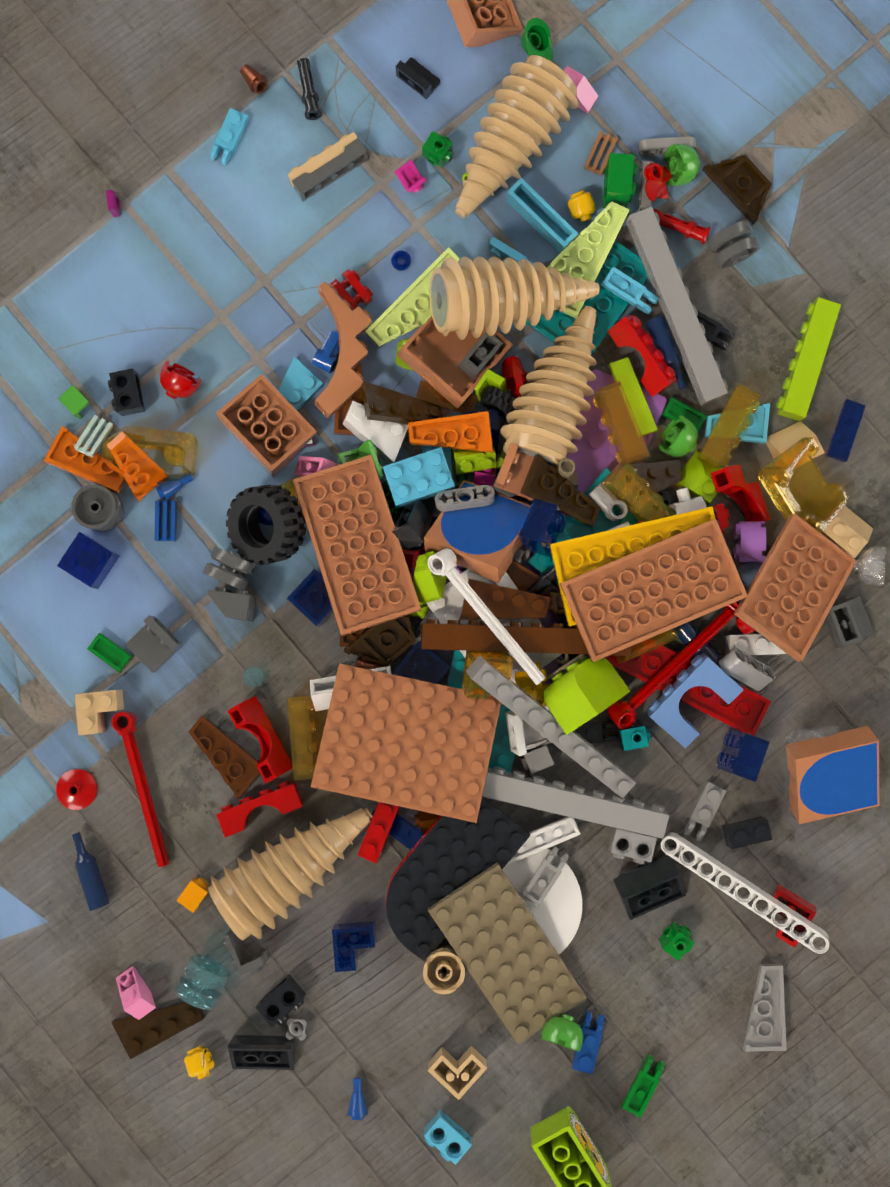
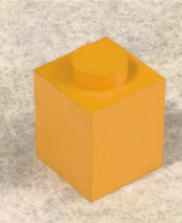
[177,877,209,913]

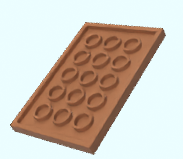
[734,513,857,662]

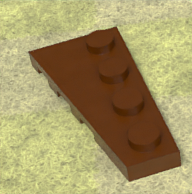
[459,579,550,620]
[188,716,260,799]

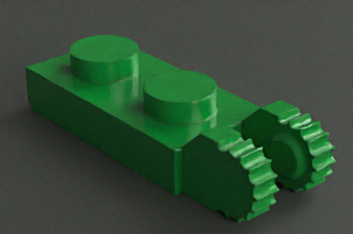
[621,1054,665,1118]

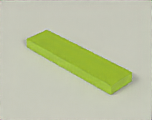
[609,357,658,438]

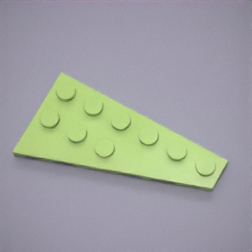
[547,201,630,318]
[365,247,460,347]

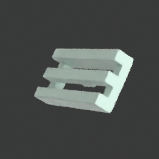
[74,415,113,458]

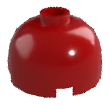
[160,361,202,399]

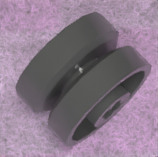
[708,220,761,269]
[71,484,124,532]
[203,547,256,590]

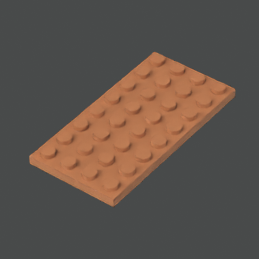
[293,455,421,636]
[560,519,748,662]

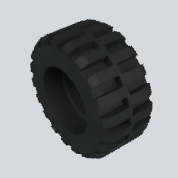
[226,484,306,565]

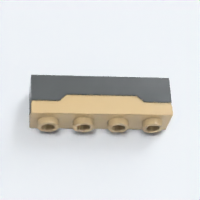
[287,132,368,201]

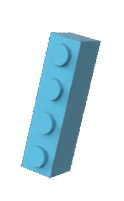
[506,178,578,253]

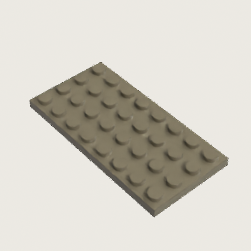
[428,862,587,1044]

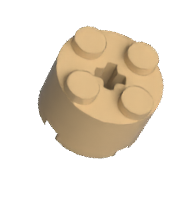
[423,946,465,994]

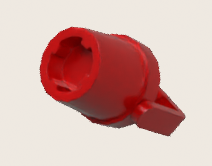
[501,356,527,399]

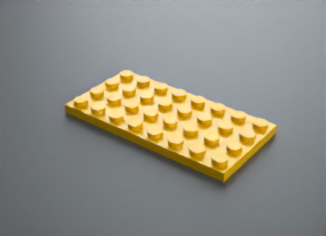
[549,507,715,626]

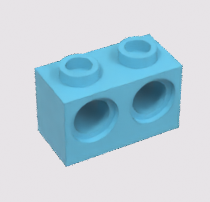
[424,1109,472,1165]

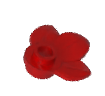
[644,163,672,202]

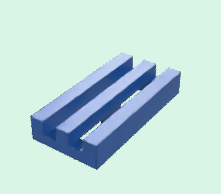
[154,501,177,541]

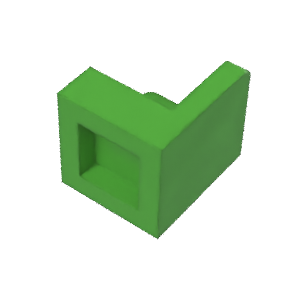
[58,385,89,419]

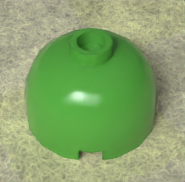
[663,144,700,186]
[658,415,698,457]
[541,1014,583,1052]

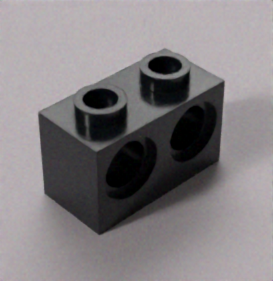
[108,368,145,416]
[255,975,306,1027]

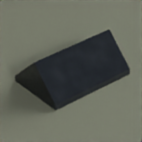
[228,1035,295,1070]

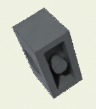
[458,332,503,379]

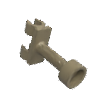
[558,458,578,489]

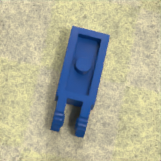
[572,1011,604,1074]

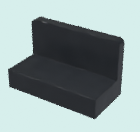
[395,57,440,100]

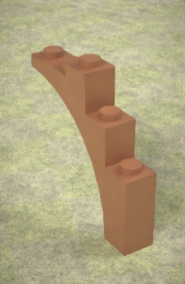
[314,281,372,419]

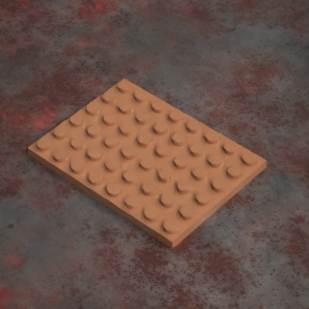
[311,663,501,823]

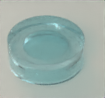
[243,667,264,687]

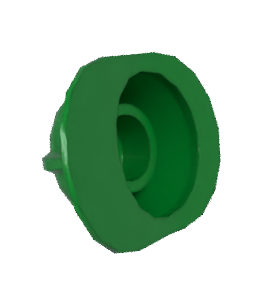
[521,18,553,61]

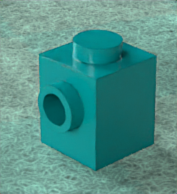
[618,725,651,751]

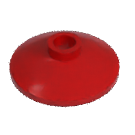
[56,769,97,810]

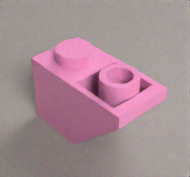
[116,966,156,1020]

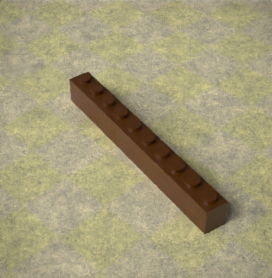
[420,619,632,656]

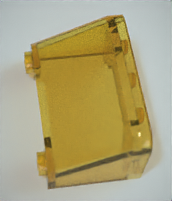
[101,426,198,474]
[758,437,849,532]

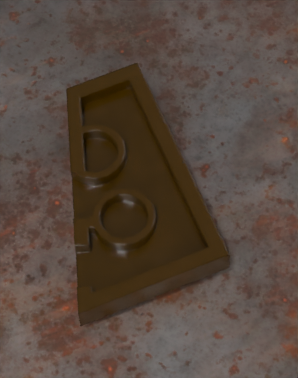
[621,461,682,506]

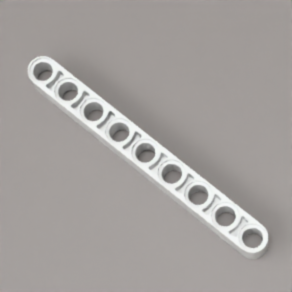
[661,832,829,954]

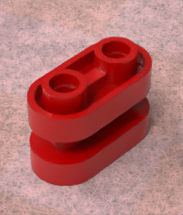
[329,269,373,311]

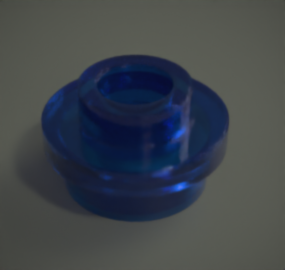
[391,251,411,271]

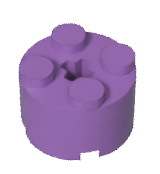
[733,521,766,562]

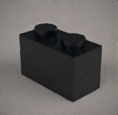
[392,499,434,549]
[721,816,773,849]

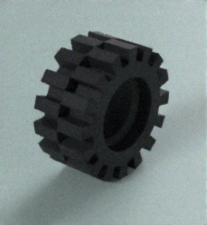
[480,386,515,418]

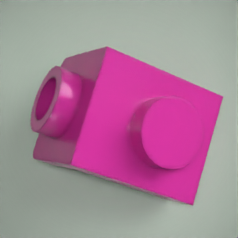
[394,160,427,193]
[473,468,497,487]

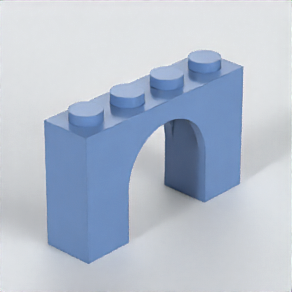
[647,652,744,749]

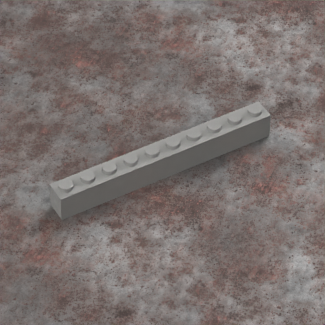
[626,207,728,406]
[466,655,636,798]
[482,766,670,839]

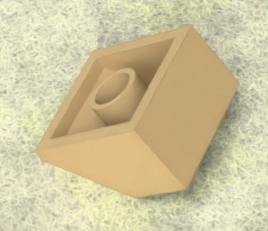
[766,421,825,474]
[818,504,873,558]

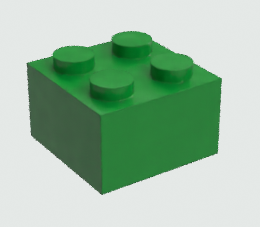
[602,153,637,208]

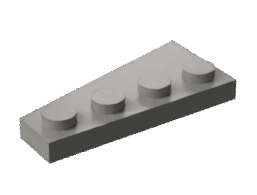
[743,964,787,1052]

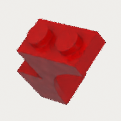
[710,464,771,522]

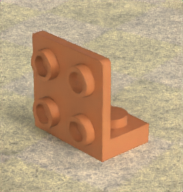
[495,443,548,501]

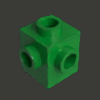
[422,131,454,168]
[658,921,695,961]

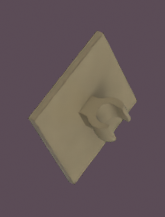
[547,654,589,680]

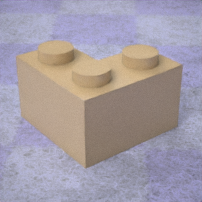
[75,690,124,735]
[428,1046,487,1100]

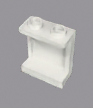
[505,706,552,756]

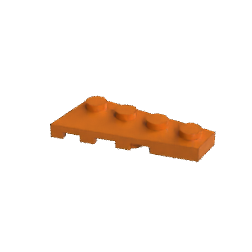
[408,411,494,453]
[44,426,125,494]
[107,431,169,502]

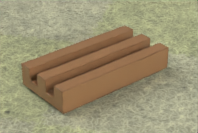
[584,131,618,176]

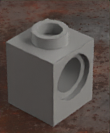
[521,745,554,774]

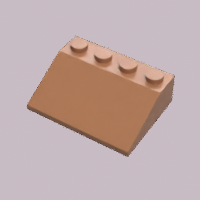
[447,0,523,47]
[216,374,317,477]

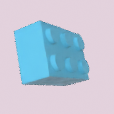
[383,447,455,509]

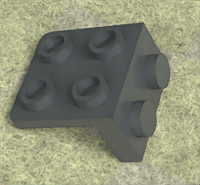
[223,929,270,976]

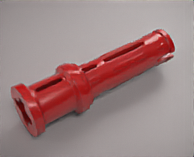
[654,209,711,245]

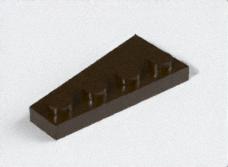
[520,454,601,527]

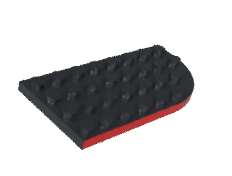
[386,796,531,962]

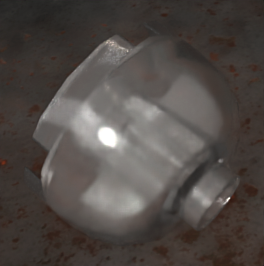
[854,546,887,587]

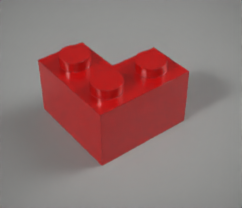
[771,883,816,948]

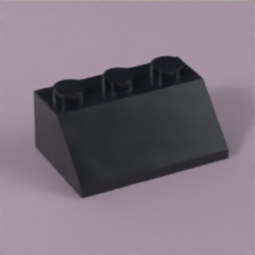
[613,855,686,920]

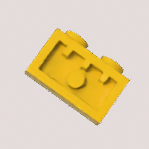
[514,662,549,706]

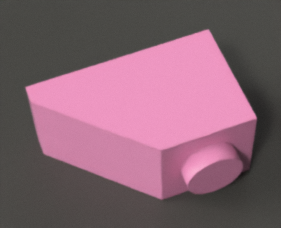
[564,66,598,113]
[294,456,340,477]

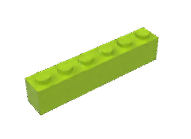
[776,297,841,421]

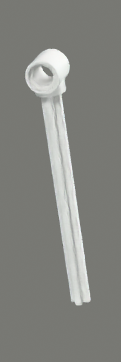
[427,548,546,685]

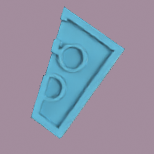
[705,403,770,444]

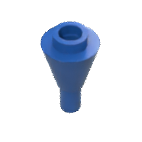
[156,473,193,500]
[347,1078,368,1120]

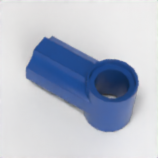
[312,330,339,373]

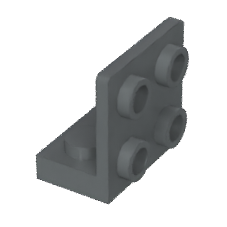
[126,615,183,673]

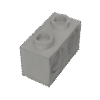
[608,827,657,864]

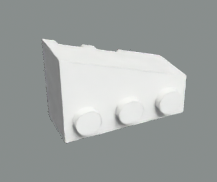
[343,401,408,465]

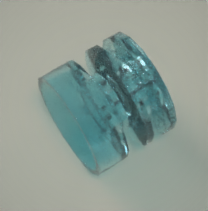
[175,955,231,1010]

